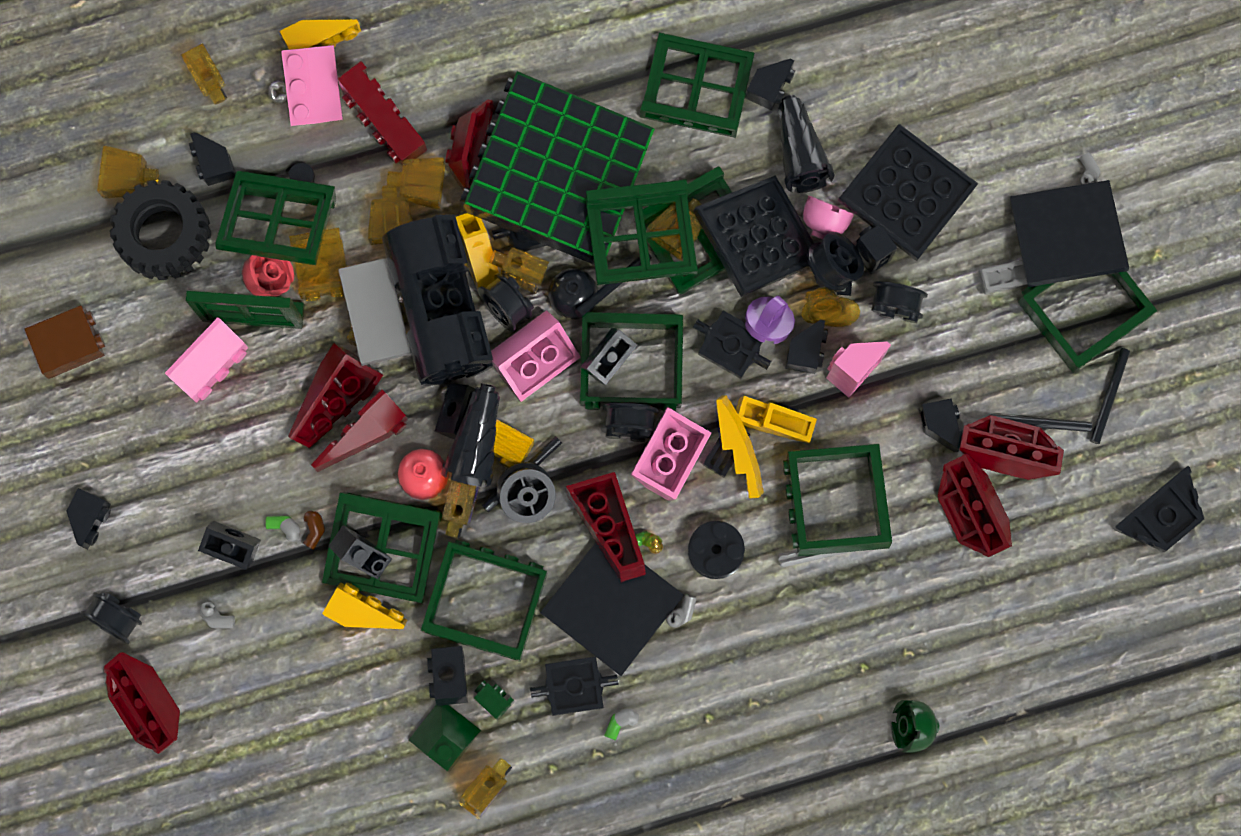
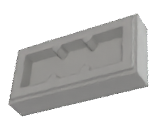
[978,260,1027,295]

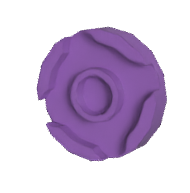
[745,295,795,344]

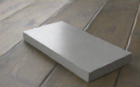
[338,258,411,366]

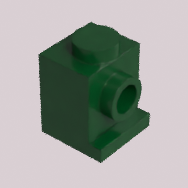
[474,680,515,721]

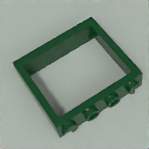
[1018,271,1157,373]
[580,312,683,412]
[783,444,892,556]
[421,540,548,662]

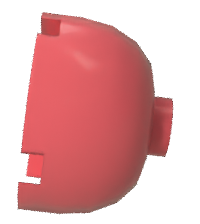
[242,255,294,297]
[397,449,449,500]

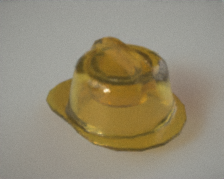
[801,287,860,327]

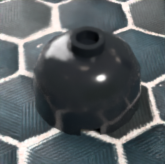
[548,268,598,320]

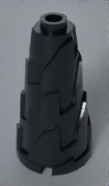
[778,95,835,193]
[441,383,500,487]

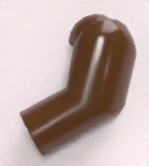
[303,510,325,550]

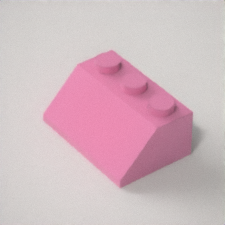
[281,45,343,126]
[491,310,581,402]
[165,317,248,403]
[826,342,891,398]
[631,408,711,501]

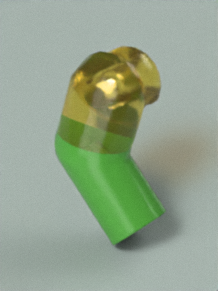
[635,531,663,554]

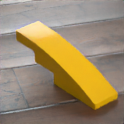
[716,395,764,498]

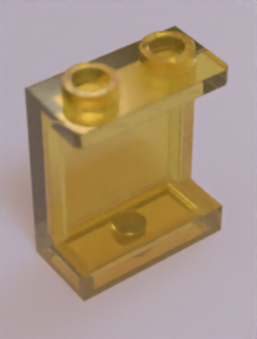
[289,228,347,302]

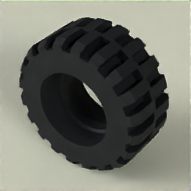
[110,180,211,280]

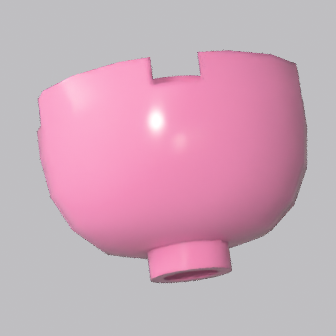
[803,196,854,239]

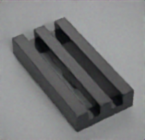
[703,432,750,478]

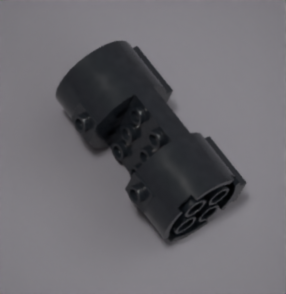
[382,215,493,386]

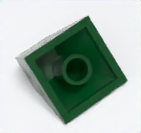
[409,704,481,772]

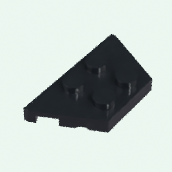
[1113,466,1204,552]

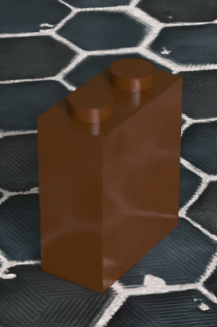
[24,305,106,379]

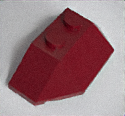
[445,99,494,191]
[959,415,1064,480]
[937,454,1012,557]
[103,652,180,754]

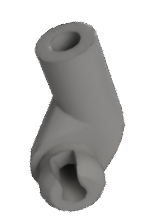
[1079,152,1100,185]
[667,594,697,628]
[200,602,235,629]

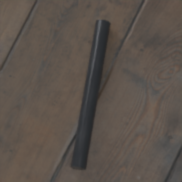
[575,254,652,318]
[1090,348,1130,444]
[991,414,1092,432]
[482,436,562,513]

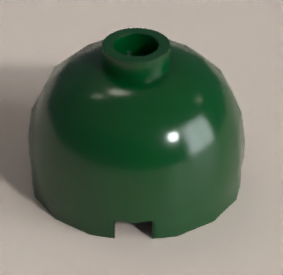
[891,700,939,753]

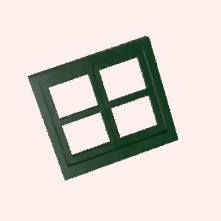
[640,32,755,138]
[634,166,732,296]
[215,171,336,266]
[585,179,698,285]
[186,291,305,329]
[322,492,443,603]

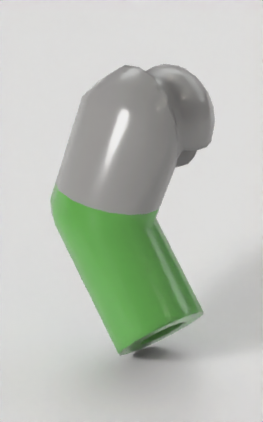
[266,516,300,542]
[604,709,639,741]

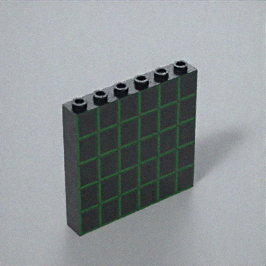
[460,71,655,265]

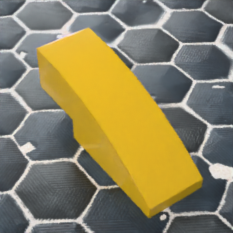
[736,396,817,443]

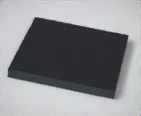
[838,124,978,261]
[693,175,814,297]
[1010,180,1129,287]
[540,542,684,676]

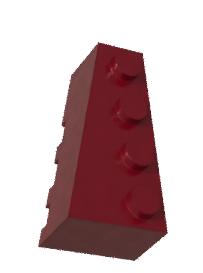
[338,61,427,168]
[566,472,646,582]

